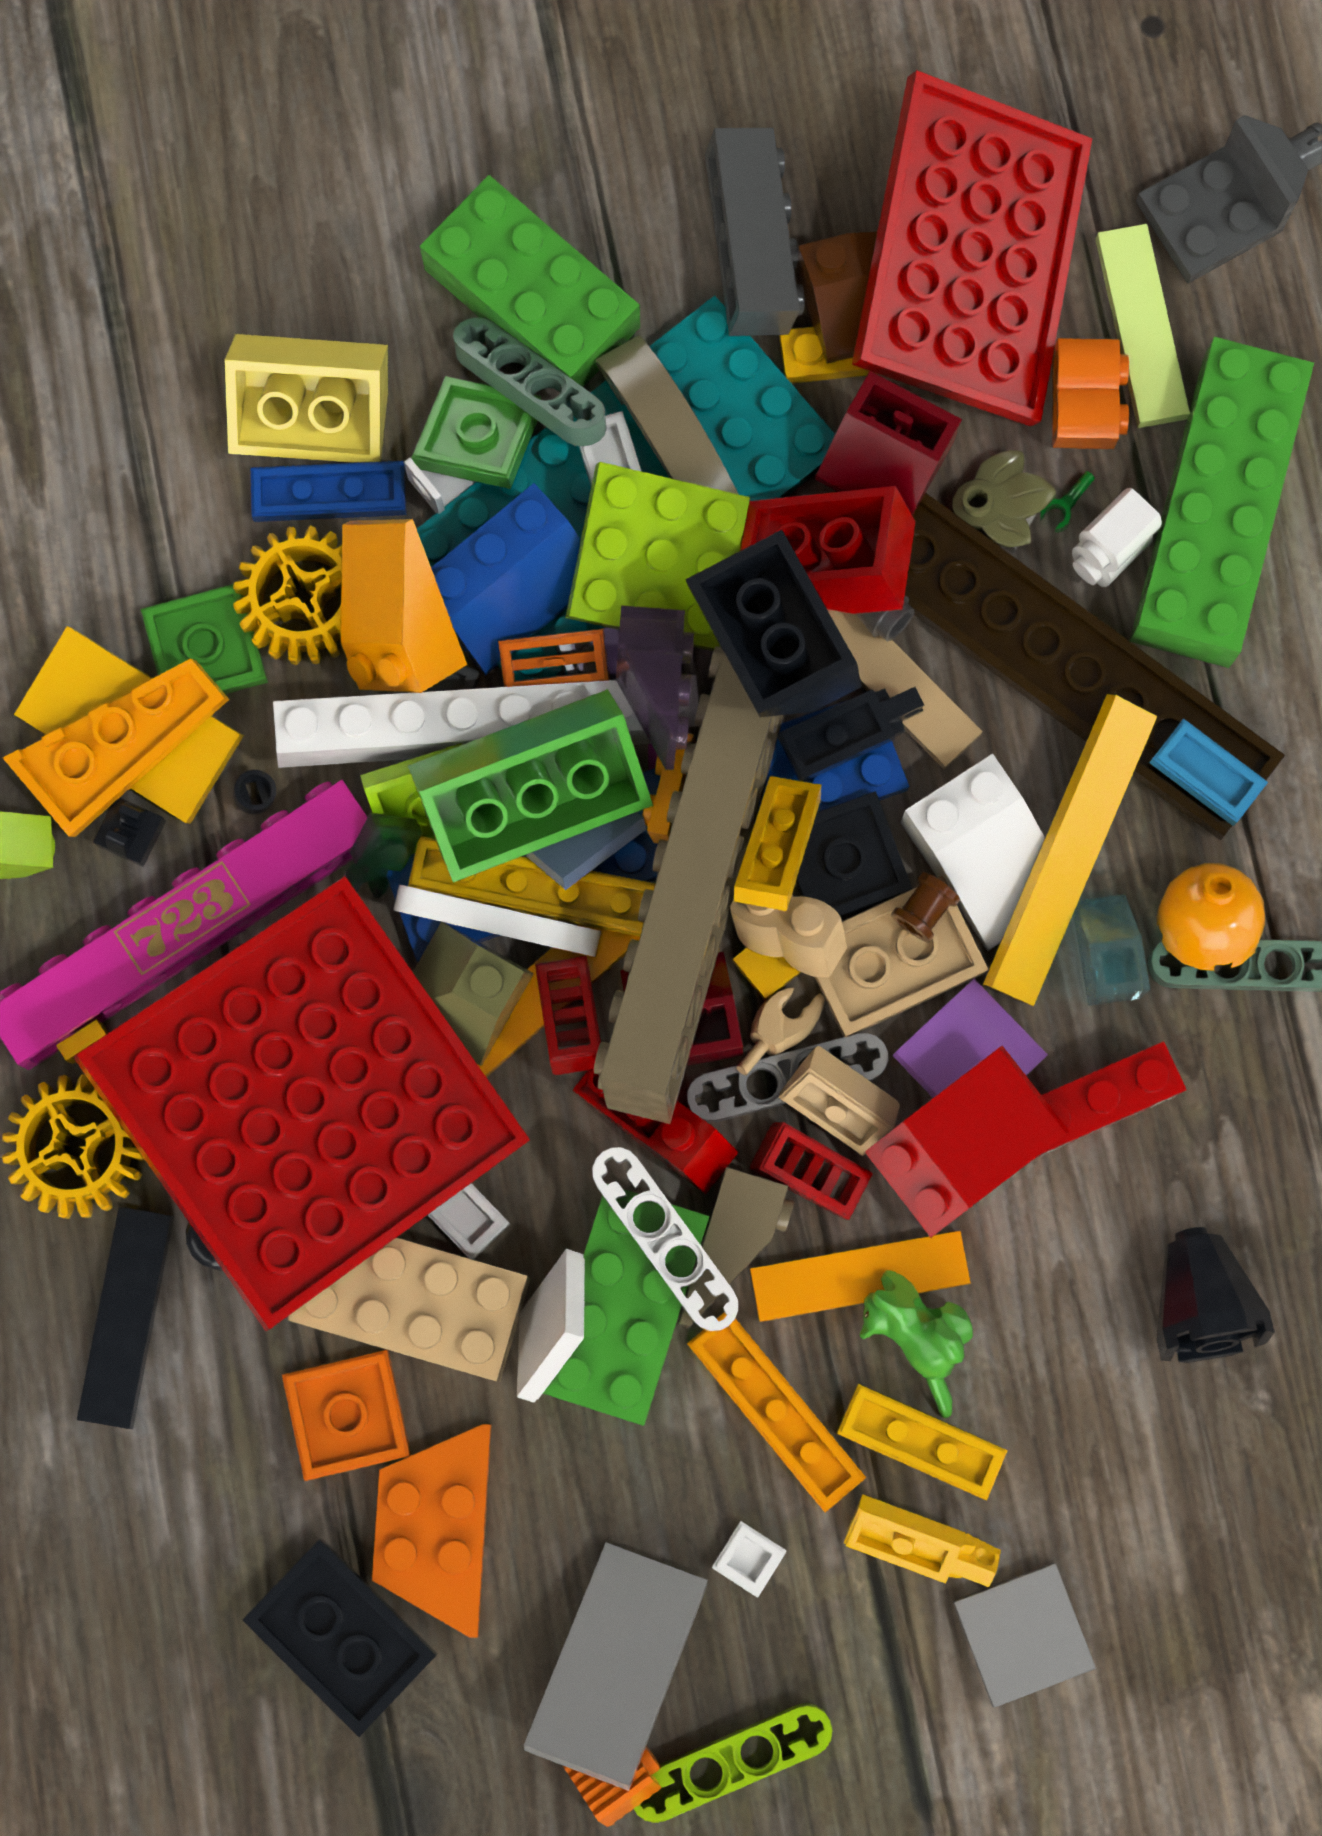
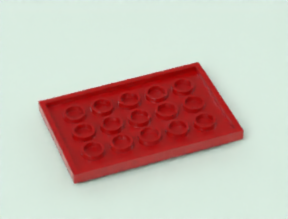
[852,70,1093,427]

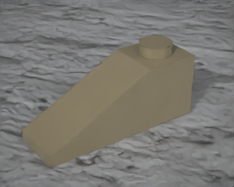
[679,1167,795,1328]

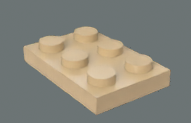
[815,876,989,1037]

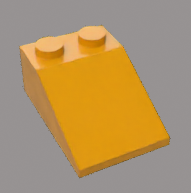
[341,519,467,693]

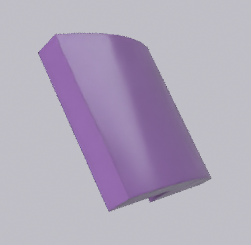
[892,979,1048,1098]

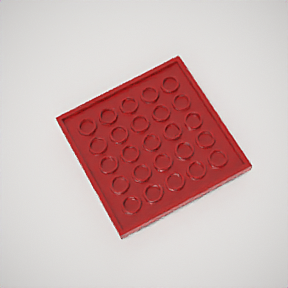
[74,876,530,1331]

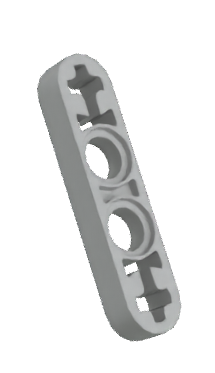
[687,1033,888,1123]

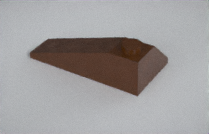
[797,231,877,364]

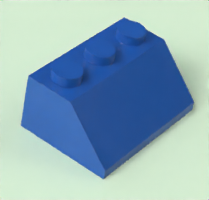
[431,483,581,676]

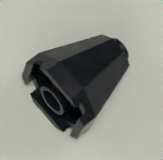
[1156,1227,1275,1363]

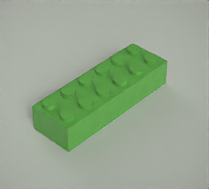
[1129,336,1314,668]

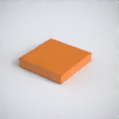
[282,1350,411,1481]

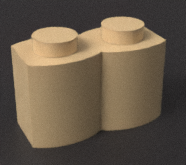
[729,895,847,977]

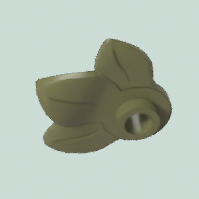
[952,450,1056,547]

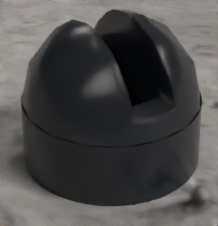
[233,770,276,814]

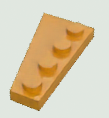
[2,658,230,837]

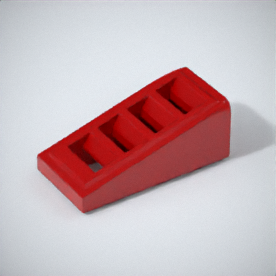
[535,955,601,1075]
[749,1122,873,1220]

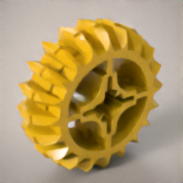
[233,525,342,665]
[2,1074,145,1219]

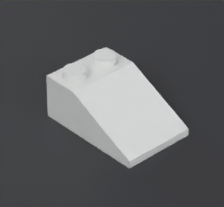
[900,754,1045,951]

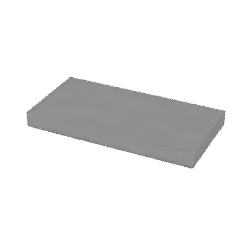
[524,1542,708,1791]

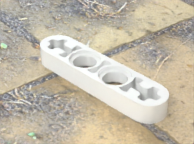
[393,884,601,957]
[593,1147,738,1331]

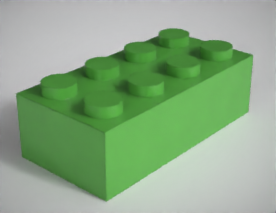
[419,175,640,387]
[408,689,653,882]
[542,1184,709,1426]

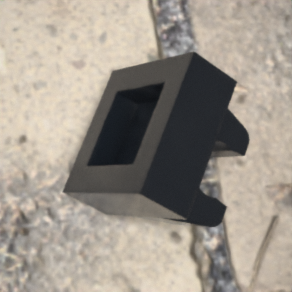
[93,798,166,867]

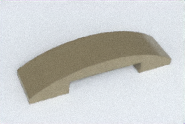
[595,335,738,494]

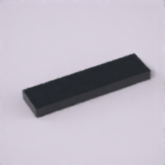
[77,1207,174,1429]

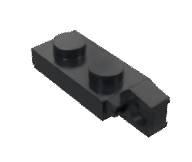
[777,687,925,782]

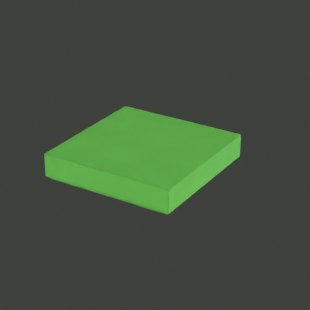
[412,376,542,489]
[141,584,268,694]

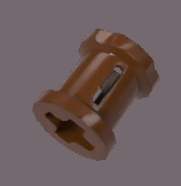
[891,872,960,943]

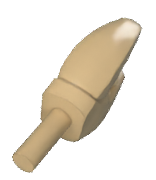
[736,988,825,1076]

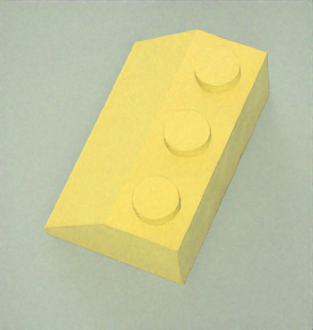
[225,334,388,463]

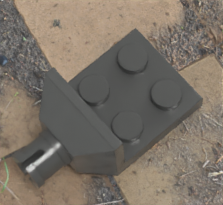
[1136,115,1322,284]

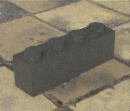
[705,128,805,336]

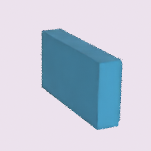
[1150,719,1268,826]

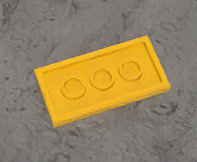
[14,626,244,824]

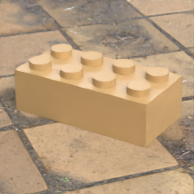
[288,1238,530,1382]

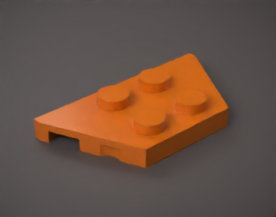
[372,1424,492,1638]

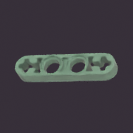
[453,317,607,447]
[1147,940,1322,992]

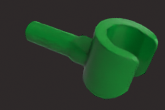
[1040,471,1095,533]

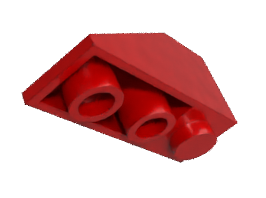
[573,1069,739,1194]

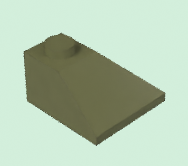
[413,922,534,1066]

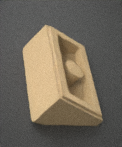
[778,1046,900,1156]

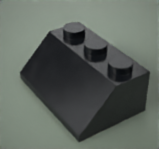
[685,530,862,718]

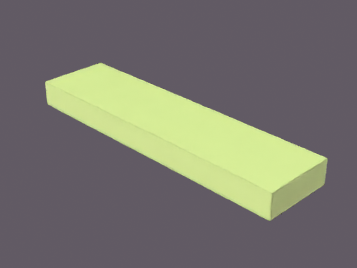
[1095,224,1190,428]

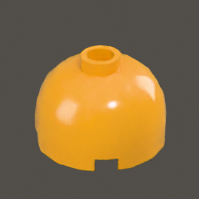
[1156,863,1265,971]

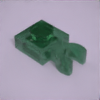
[344,813,423,898]

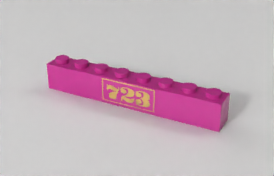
[0,779,382,1070]

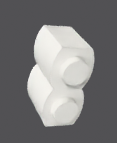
[1072,488,1162,587]

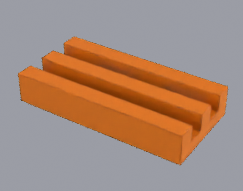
[498,628,610,687]

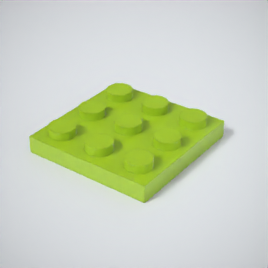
[565,462,750,651]

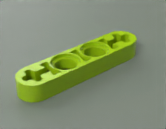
[634,1703,833,1823]

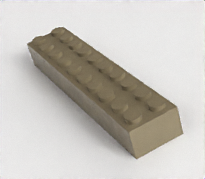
[594,646,785,1124]

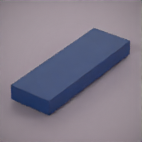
[250,461,407,522]

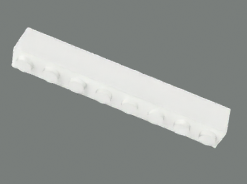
[273,675,700,768]

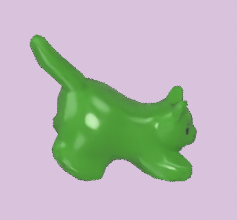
[859,1270,973,1418]

